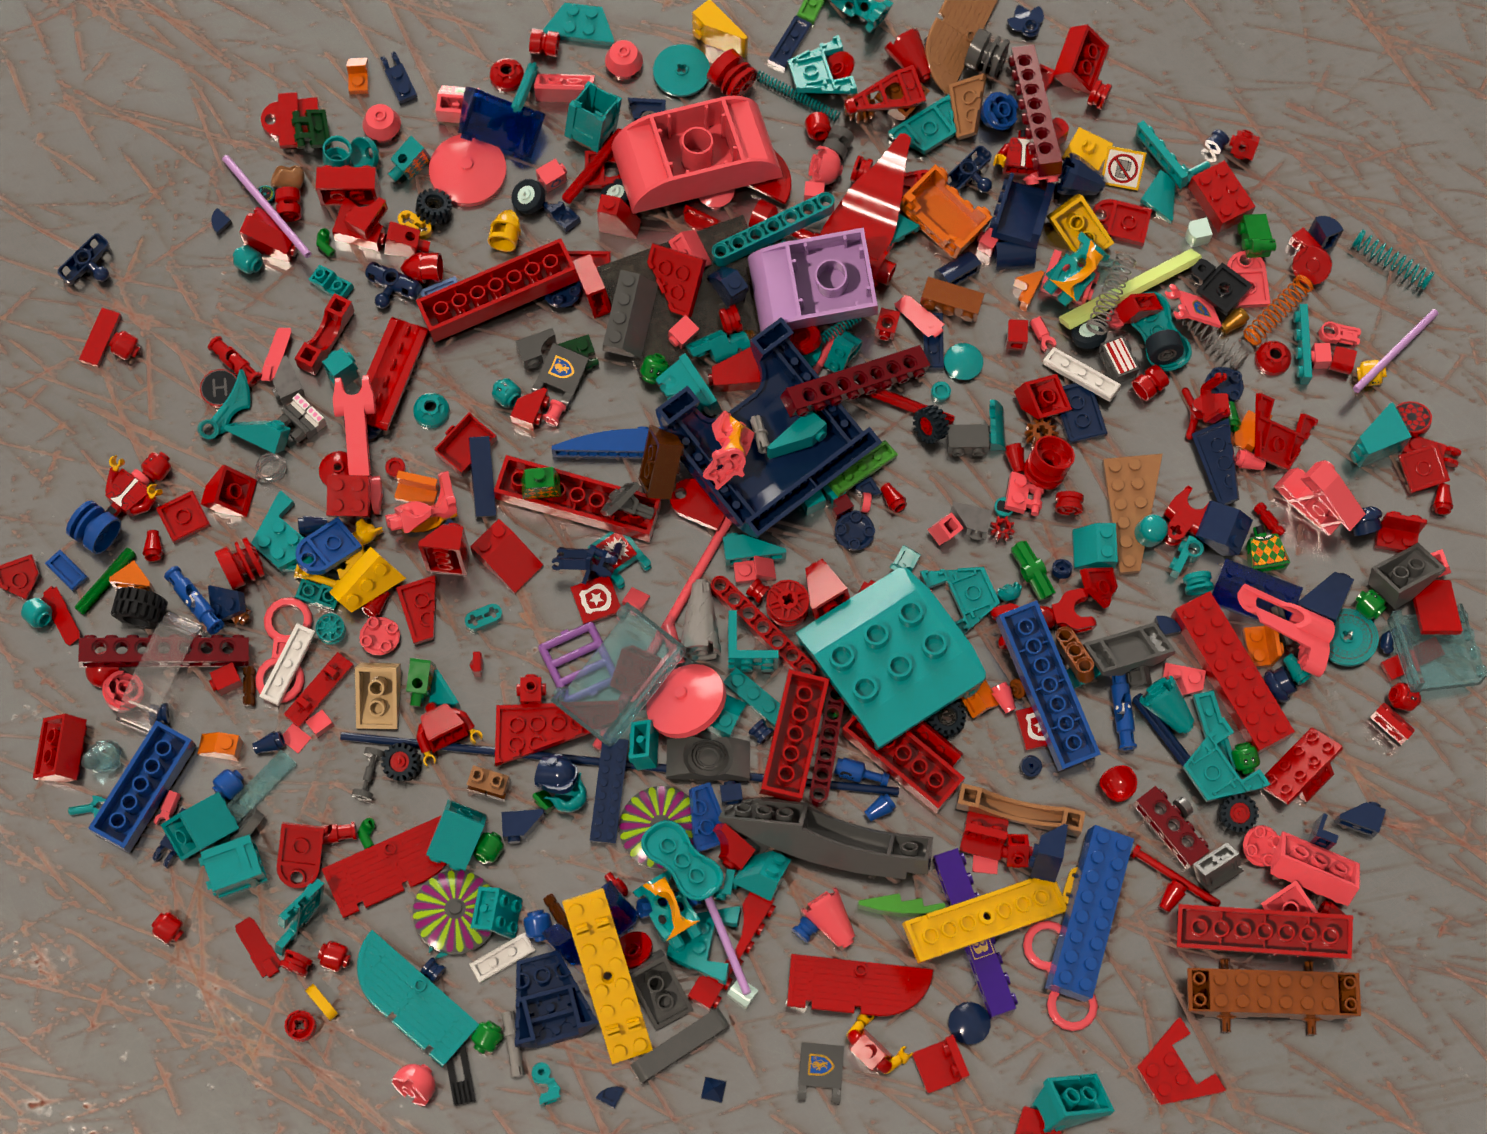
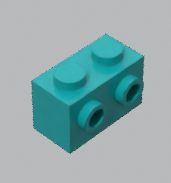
[322,348,358,387]
[628,720,659,770]

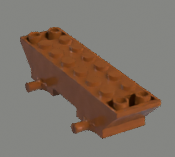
[1187,959,1361,1035]

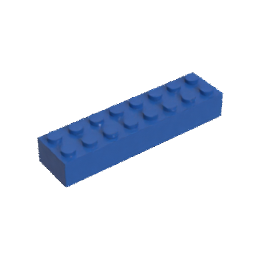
[995,600,1101,772]
[1045,825,1134,1002]

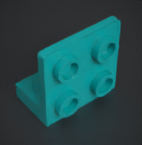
[470,887,522,939]

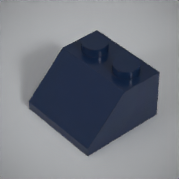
[1196,501,1253,556]
[1028,824,1068,883]

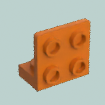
[1242,625,1284,668]

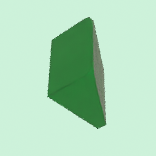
[532,790,555,815]

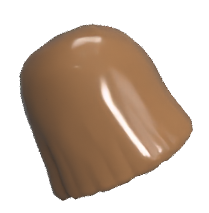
[271,165,305,189]

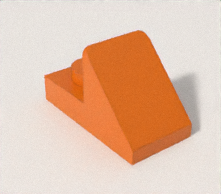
[346,58,369,95]
[1013,270,1045,312]

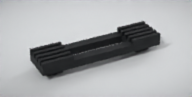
[446,1042,475,1106]

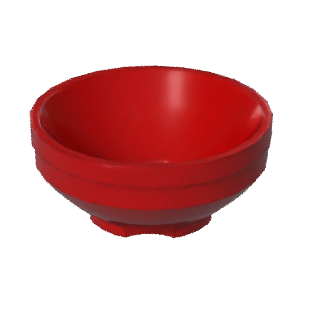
[490,58,524,92]
[1255,341,1291,376]

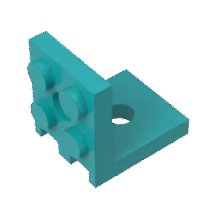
[728,610,778,672]

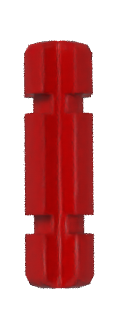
[1254,502,1285,537]

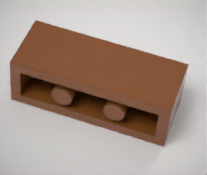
[920,277,985,322]

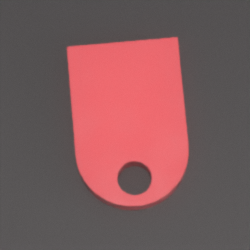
[1227,251,1271,308]

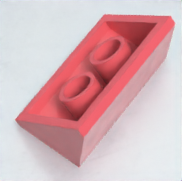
[534,73,595,102]
[1261,881,1318,957]

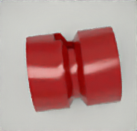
[529,28,560,57]
[275,186,301,222]
[1131,364,1170,401]

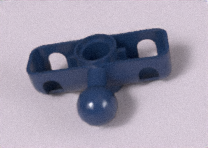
[947,145,992,193]
[58,233,110,285]
[365,262,422,308]

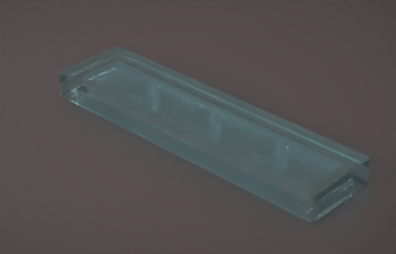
[226,750,297,825]

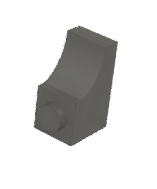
[515,328,556,369]

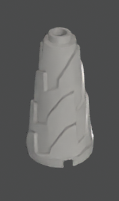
[680,579,721,661]

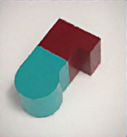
[823,485,854,521]

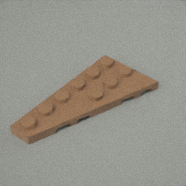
[1102,454,1163,575]

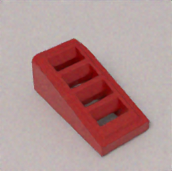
[1288,228,1322,251]

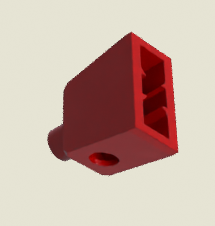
[384,221,431,257]

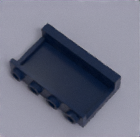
[989,173,1056,249]

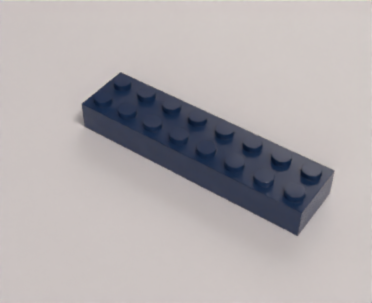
[590,737,629,845]

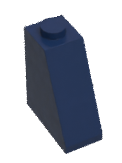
[707,266,748,308]
[1297,572,1354,626]

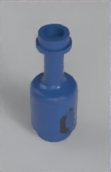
[834,757,890,786]

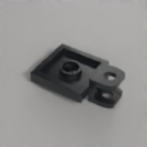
[1191,259,1253,316]

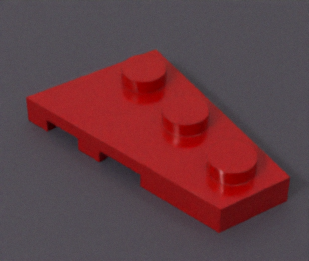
[396,575,436,645]

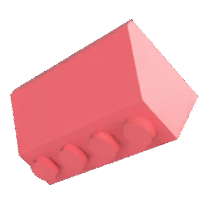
[1270,831,1360,906]

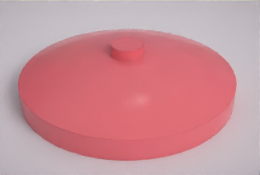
[429,134,507,207]
[646,664,726,738]

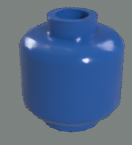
[212,769,244,800]
[523,909,553,942]

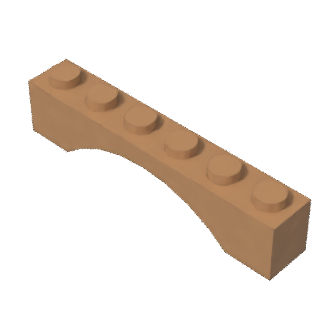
[956,783,1086,837]

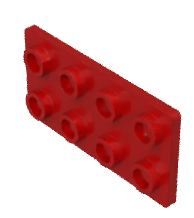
[1263,728,1343,805]

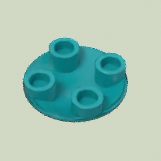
[944,343,983,380]

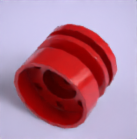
[707,49,758,96]
[1023,436,1075,490]
[215,537,265,590]
[766,580,810,631]

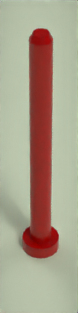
[1130,844,1221,907]

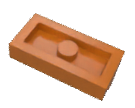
[1232,410,1273,452]
[394,470,439,506]
[961,680,999,718]

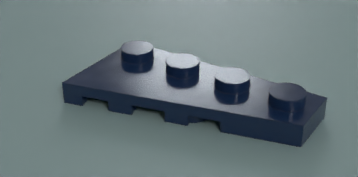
[1192,418,1240,505]

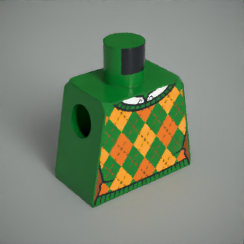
[521,467,561,500]
[1246,525,1290,575]
[406,658,436,707]

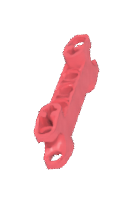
[333,375,383,515]

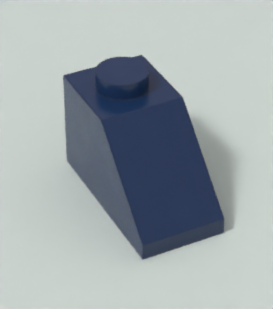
[1334,802,1386,837]
[501,809,545,844]

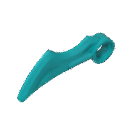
[197,369,250,439]

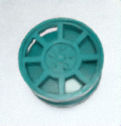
[1183,571,1214,595]
[315,613,346,645]

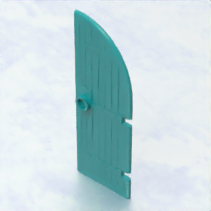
[357,930,479,1067]

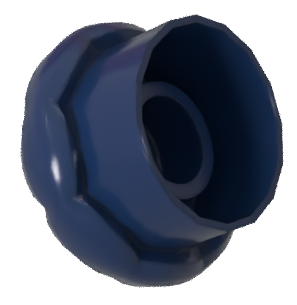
[1353,506,1383,536]
[1264,666,1297,703]

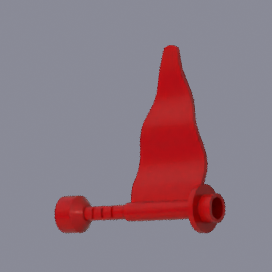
[748,133,911,288]

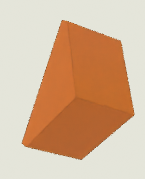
[109,561,154,592]

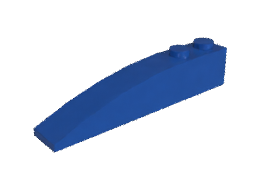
[551,426,662,458]

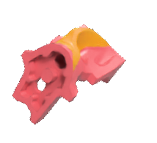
[703,411,755,490]
[385,471,457,533]

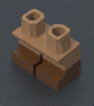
[466,765,512,801]

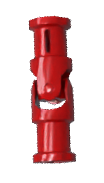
[207,336,262,387]
[321,822,357,844]

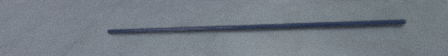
[340,732,899,796]

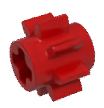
[990,516,1015,542]

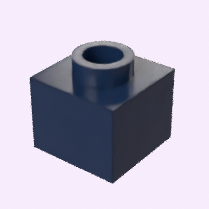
[720,781,743,806]

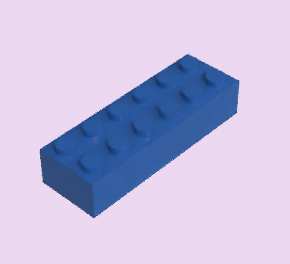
[88,720,196,853]

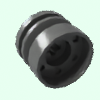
[964,28,1010,78]

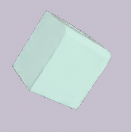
[1185,217,1213,247]
[727,980,759,1010]

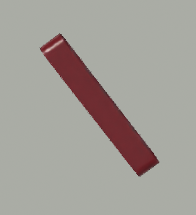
[809,681,844,807]

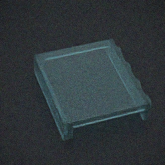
[1387,603,1487,693]

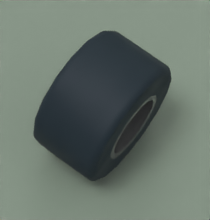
[1145,329,1184,365]

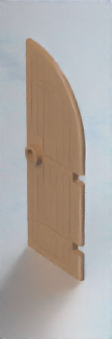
[925,0,997,95]

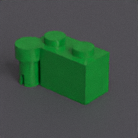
[1238,214,1276,258]

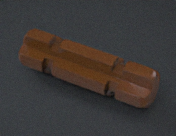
[243,666,255,706]
[543,893,570,933]

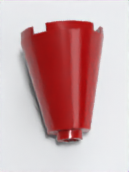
[884,28,931,84]

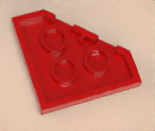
[647,243,707,317]

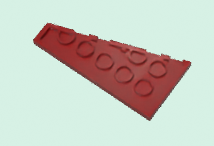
[495,701,621,766]

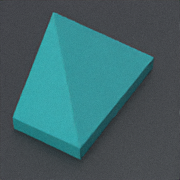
[429,669,461,709]

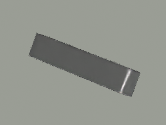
[630,1008,730,1084]

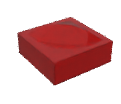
[469,652,483,677]

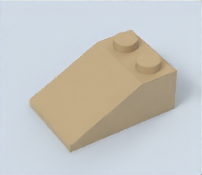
[355,663,401,729]

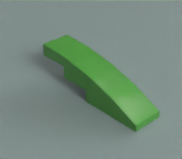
[857,893,946,917]

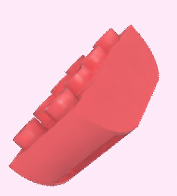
[612,96,782,214]

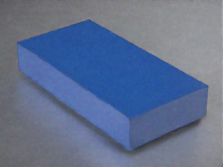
[45,550,89,592]

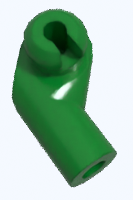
[316,228,336,258]
[357,818,375,849]

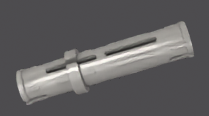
[501,1011,525,1078]

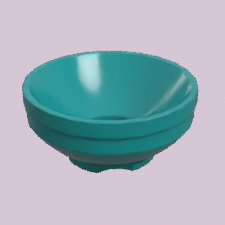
[351,137,379,167]
[413,393,450,429]

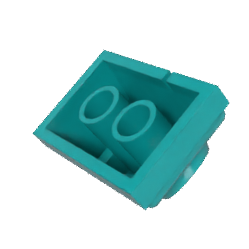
[656,353,723,416]
[1032,1073,1115,1133]

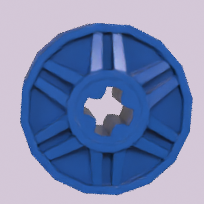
[66,500,121,555]

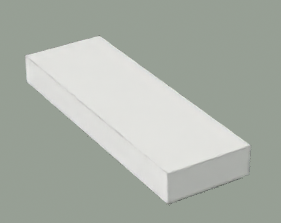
[469,932,536,983]

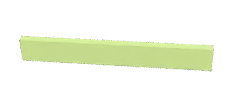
[1059,249,1202,330]

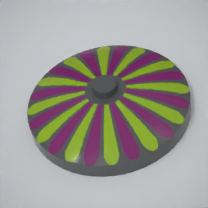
[619,786,693,870]
[413,870,493,955]

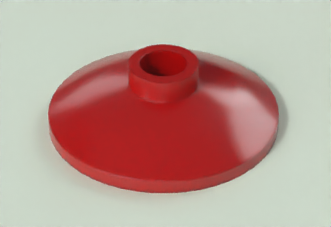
[827,51,855,80]
[319,451,349,486]
[619,931,653,969]

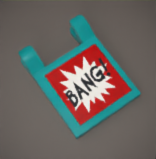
[588,531,652,589]

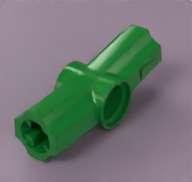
[1011,541,1056,602]

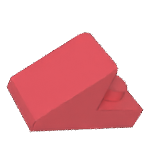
[733,556,776,584]

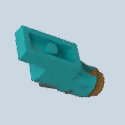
[685,329,756,363]

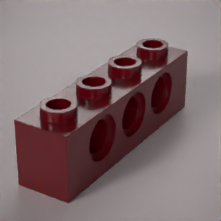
[1133,785,1210,870]

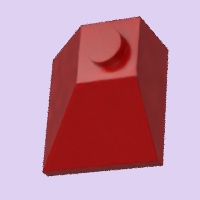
[1014,374,1072,420]
[200,465,257,518]

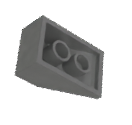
[1368,543,1446,609]
[628,949,694,1030]

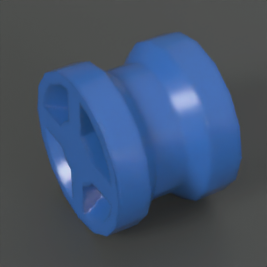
[792,916,819,943]

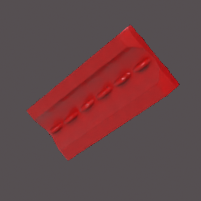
[360,317,429,431]

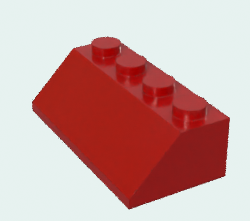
[418,523,470,576]

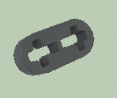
[230,808,264,840]

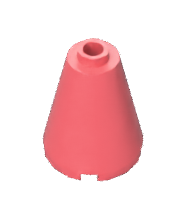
[801,887,855,948]

